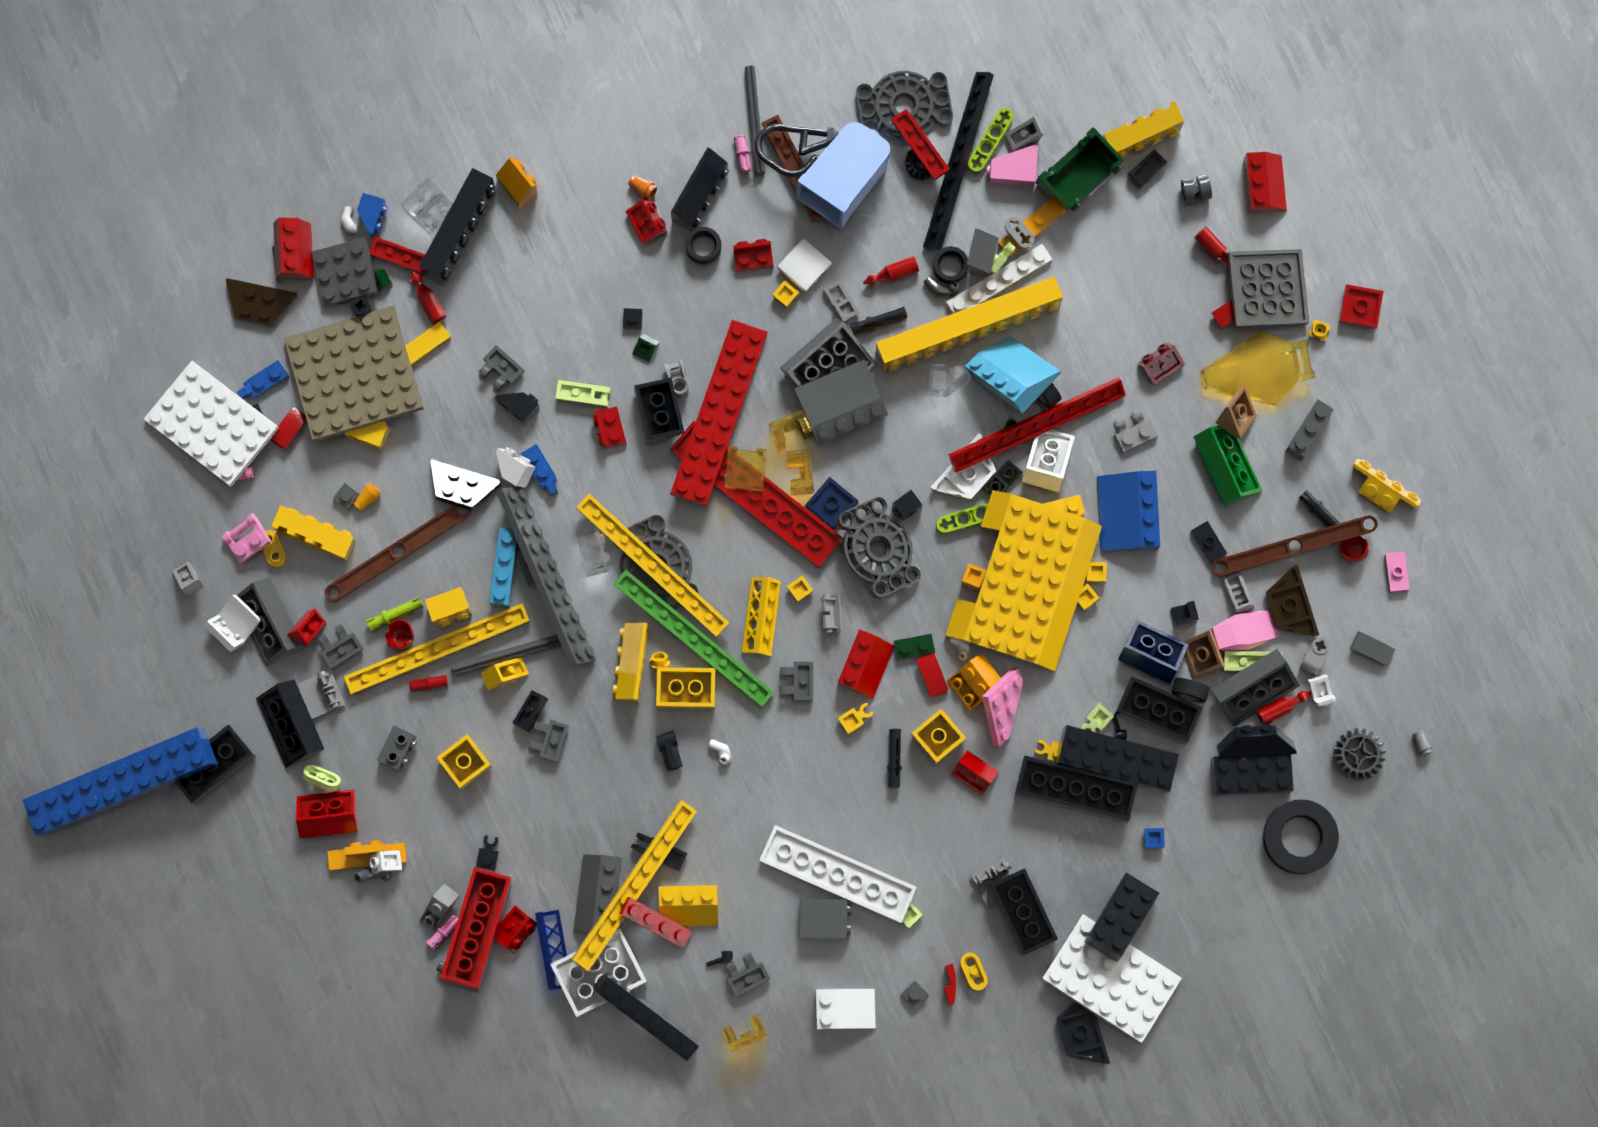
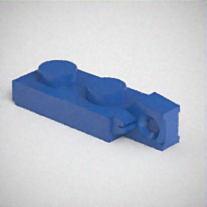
[237,360,289,400]
[520,444,558,496]

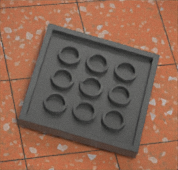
[1227,249,1309,328]

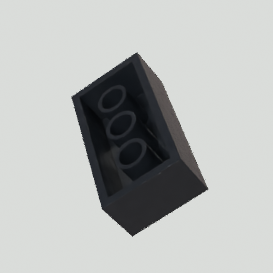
[1115,676,1203,745]
[175,724,256,805]
[1211,754,1294,797]
[988,868,1058,956]
[1084,872,1159,962]

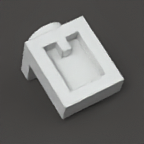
[370,851,402,874]

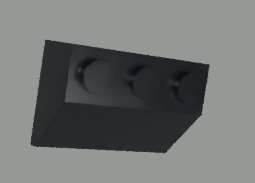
[634,377,684,445]

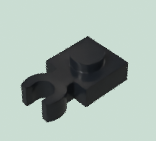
[476,835,499,871]

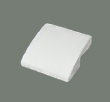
[777,239,832,292]

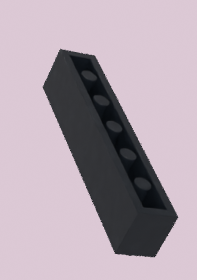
[593,971,699,1061]

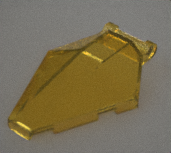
[1201,331,1316,406]

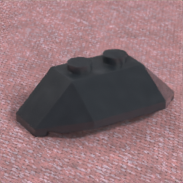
[1217,724,1297,758]

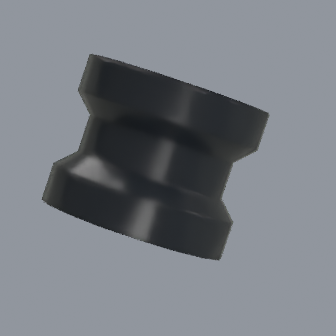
[351,296,371,317]

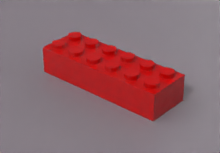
[440,867,511,993]

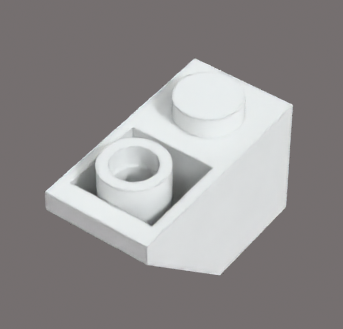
[496,447,536,487]

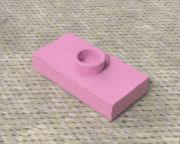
[1385,552,1409,593]

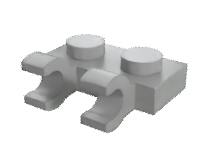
[1114,409,1158,453]

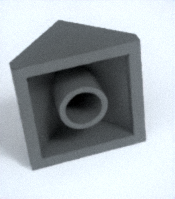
[967,228,999,275]

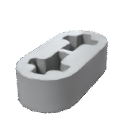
[1005,217,1034,250]

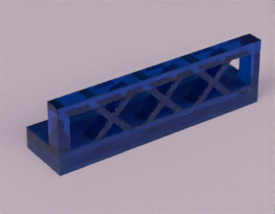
[535,910,567,991]

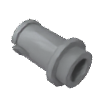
[1412,730,1432,756]

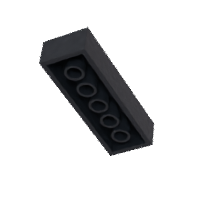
[419,168,496,285]
[1055,725,1179,793]
[1014,755,1138,823]

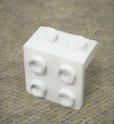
[204,595,260,652]

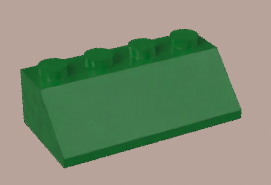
[1193,425,1262,506]

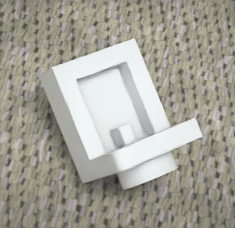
[1308,674,1336,707]

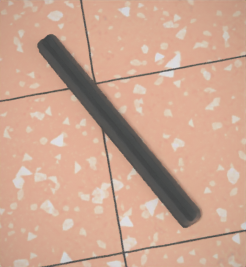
[745,66,765,175]
[451,634,561,676]

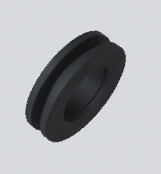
[1263,799,1339,874]

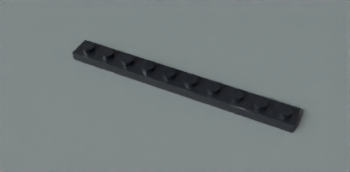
[923,72,994,250]

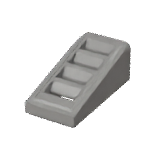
[1222,572,1254,614]

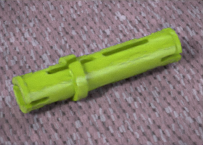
[366,597,424,631]

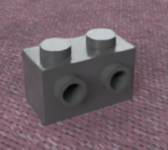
[377,725,417,772]

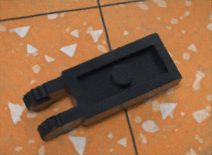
[631,833,687,871]

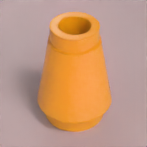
[353,482,381,511]

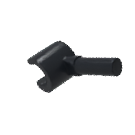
[1112,714,1127,740]
[706,951,733,967]

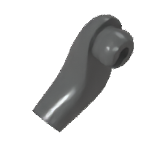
[923,276,960,296]
[354,867,392,882]

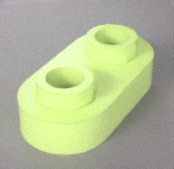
[302,765,341,792]

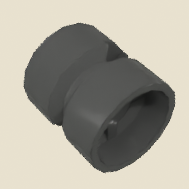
[1181,175,1212,204]

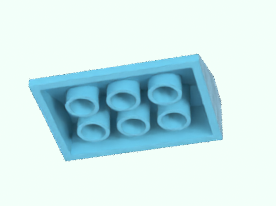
[965,336,1061,413]

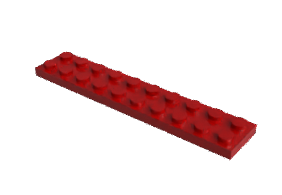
[670,320,768,507]
[670,420,843,568]

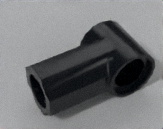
[655,730,683,771]

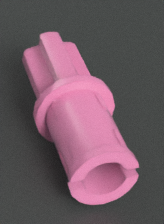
[734,134,751,173]
[427,915,458,950]

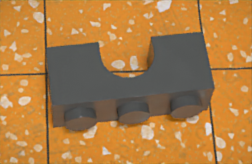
[1285,399,1334,461]

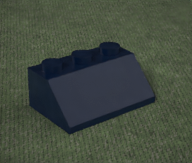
[1118,619,1189,684]

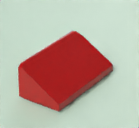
[288,608,327,646]

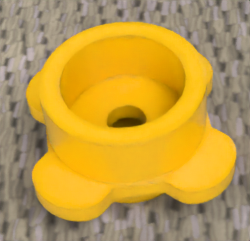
[1309,320,1330,341]
[650,652,670,669]

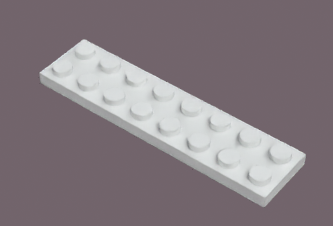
[759,825,917,923]

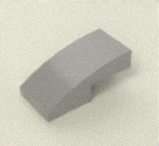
[823,280,860,322]

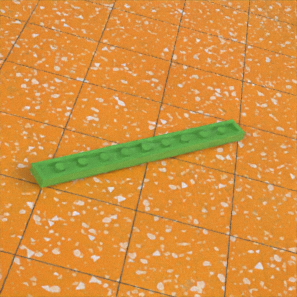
[613,570,774,707]

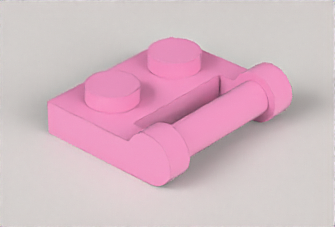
[222,513,272,563]

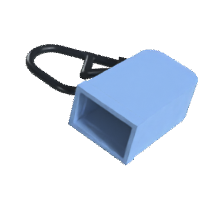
[754,122,890,229]

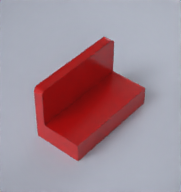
[951,750,999,796]

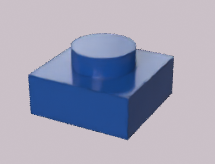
[1144,828,1165,848]

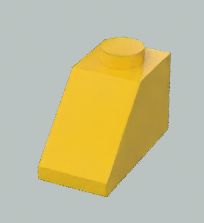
[344,421,390,450]
[481,657,529,691]

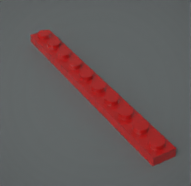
[948,377,1126,473]

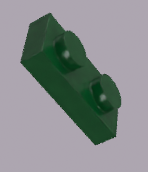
[894,634,935,660]

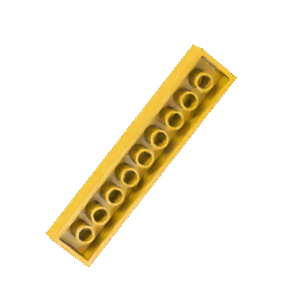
[876,276,1063,372]

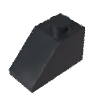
[495,392,540,425]

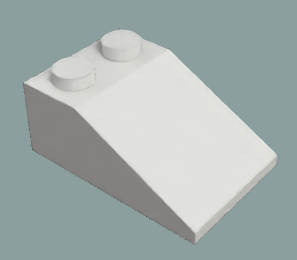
[1022,430,1075,493]
[816,989,875,1030]

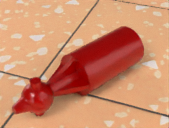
[1194,226,1229,272]
[863,255,919,286]
[409,271,447,324]
[1256,691,1312,725]

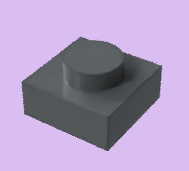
[333,483,359,510]
[901,981,929,1008]

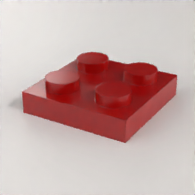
[1339,284,1384,329]

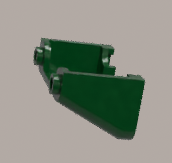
[1036,127,1124,212]

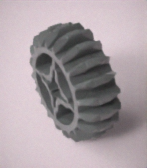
[1333,728,1386,781]

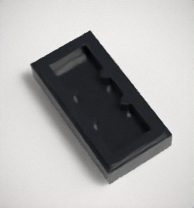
[1127,149,1168,189]
[1191,521,1227,564]

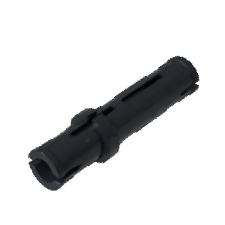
[850,306,908,335]
[1299,490,1340,527]
[887,729,902,788]

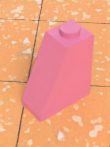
[986,145,1038,186]

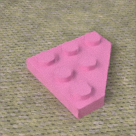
[982,667,1023,747]

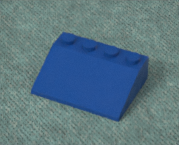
[1097,471,1160,552]

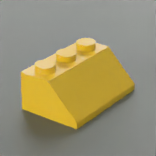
[659,885,718,927]

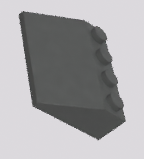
[780,318,877,388]
[794,360,888,444]

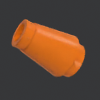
[628,176,657,200]

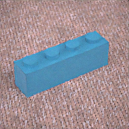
[489,527,518,608]

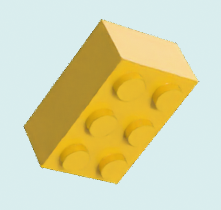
[656,667,716,710]

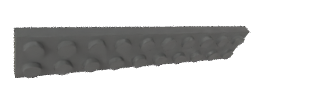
[496,487,596,667]

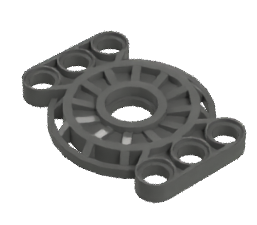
[856,71,953,141]
[836,497,921,599]
[614,515,699,617]

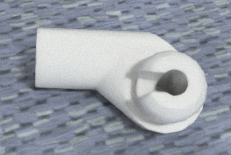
[341,206,358,233]
[949,638,971,661]
[708,739,731,765]

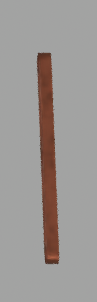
[325,505,472,602]
[1212,515,1378,576]

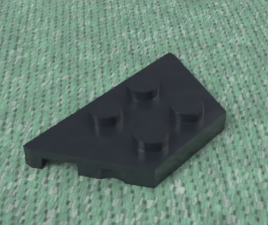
[1056,1002,1110,1065]

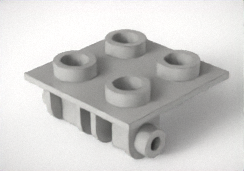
[297,670,346,719]
[970,857,1013,909]

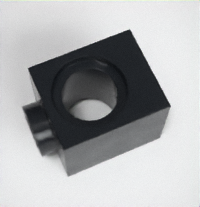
[892,490,922,521]

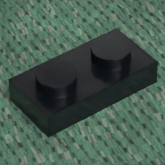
[512,690,548,732]

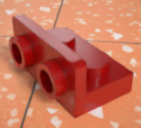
[625,199,668,244]
[733,239,774,272]
[592,406,627,449]
[495,905,538,954]

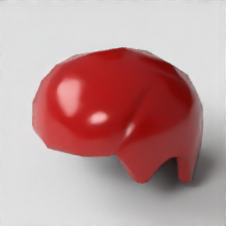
[1340,536,1369,563]
[385,619,415,651]

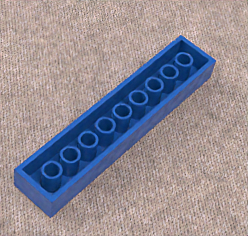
[22,727,217,836]

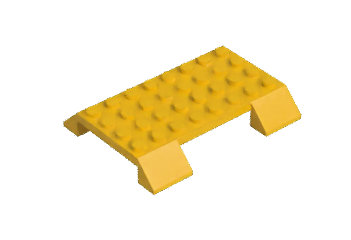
[945,490,1102,672]

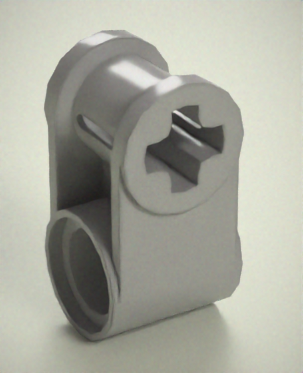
[664,359,689,398]
[1299,637,1329,676]

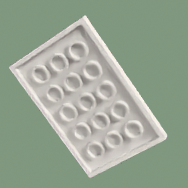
[144,361,279,487]
[1042,914,1182,1044]

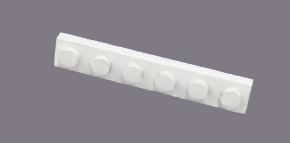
[946,244,1052,314]

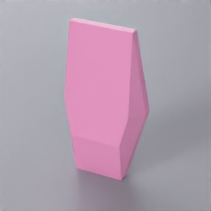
[1211,610,1279,651]

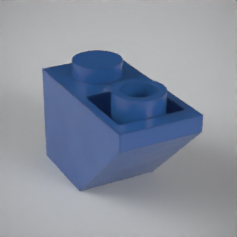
[357,193,388,239]

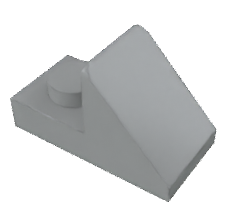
[1006,116,1044,151]
[173,561,203,596]

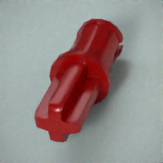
[409,675,448,692]

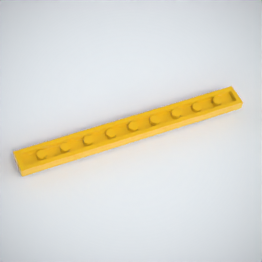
[576,494,730,638]
[344,603,530,695]
[571,800,697,971]

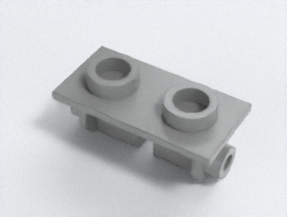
[821,594,842,635]

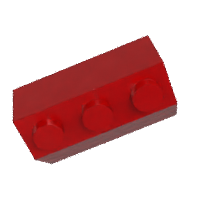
[1244,152,1287,213]
[273,217,314,279]
[837,629,894,699]
[296,789,358,839]

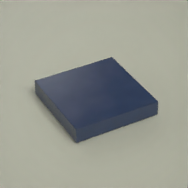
[805,476,859,530]

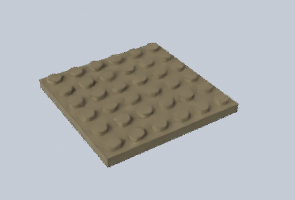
[284,306,424,442]

